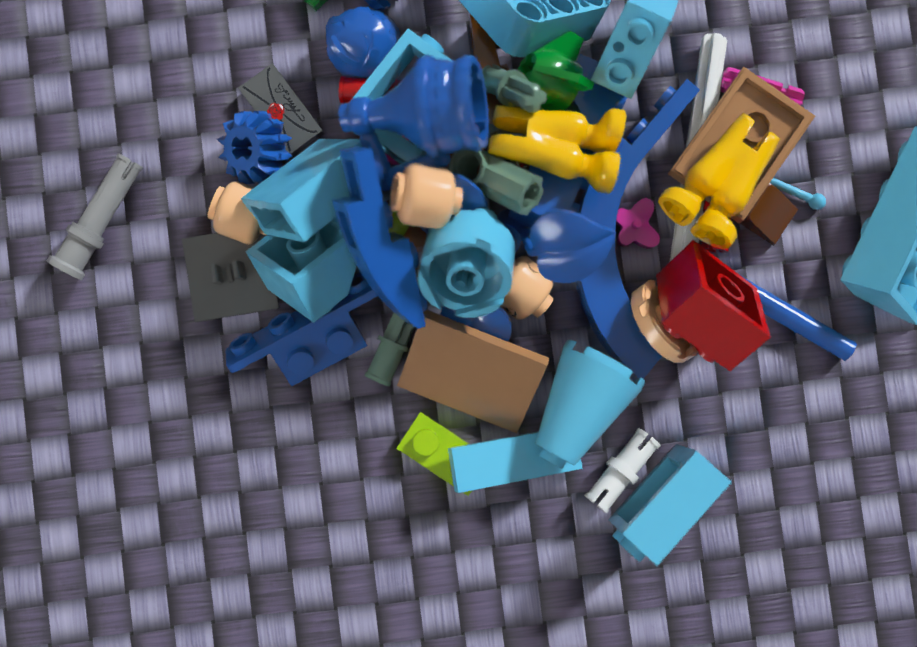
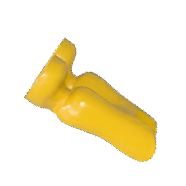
[488,106,626,194]
[658,113,780,249]

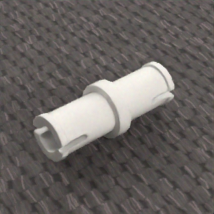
[584,428,660,513]

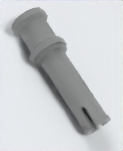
[47,153,143,280]

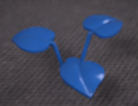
[420,171,615,342]

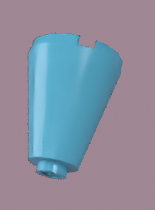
[535,340,645,469]

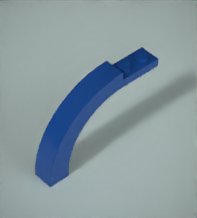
[576,79,700,380]

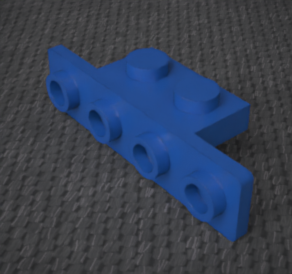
[225,272,378,387]

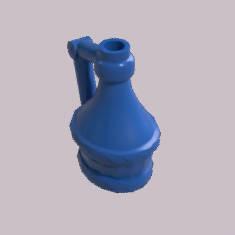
[339,54,489,191]

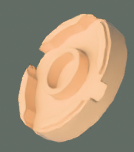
[630,280,698,363]

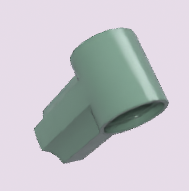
[449,148,544,215]

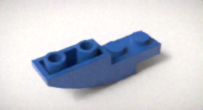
[332,146,427,329]

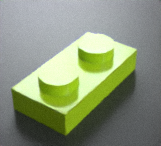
[396,412,472,496]

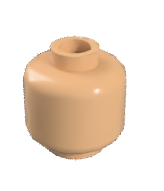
[390,163,463,229]
[208,181,267,245]

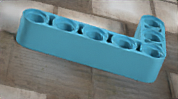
[459,0,611,57]

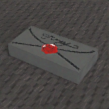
[238,63,324,159]

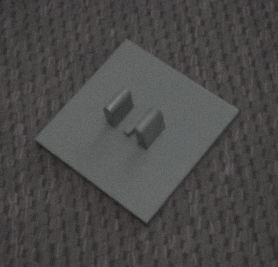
[182,233,280,322]

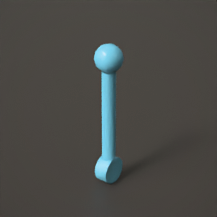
[770,177,826,210]

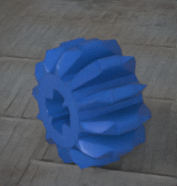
[217,111,293,184]

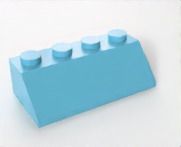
[840,126,917,325]

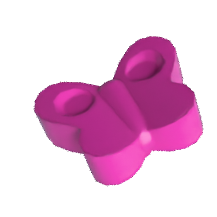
[616,198,660,249]

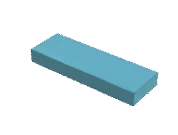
[448,431,583,493]

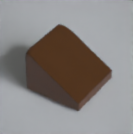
[740,183,798,245]

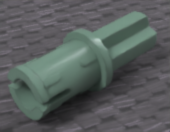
[481,64,547,113]
[364,313,415,387]

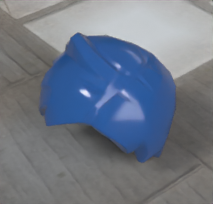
[326,7,400,78]

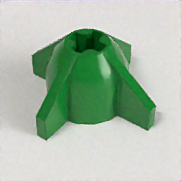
[518,31,595,111]

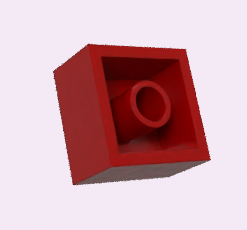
[656,240,771,372]

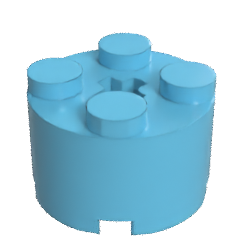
[418,208,515,318]

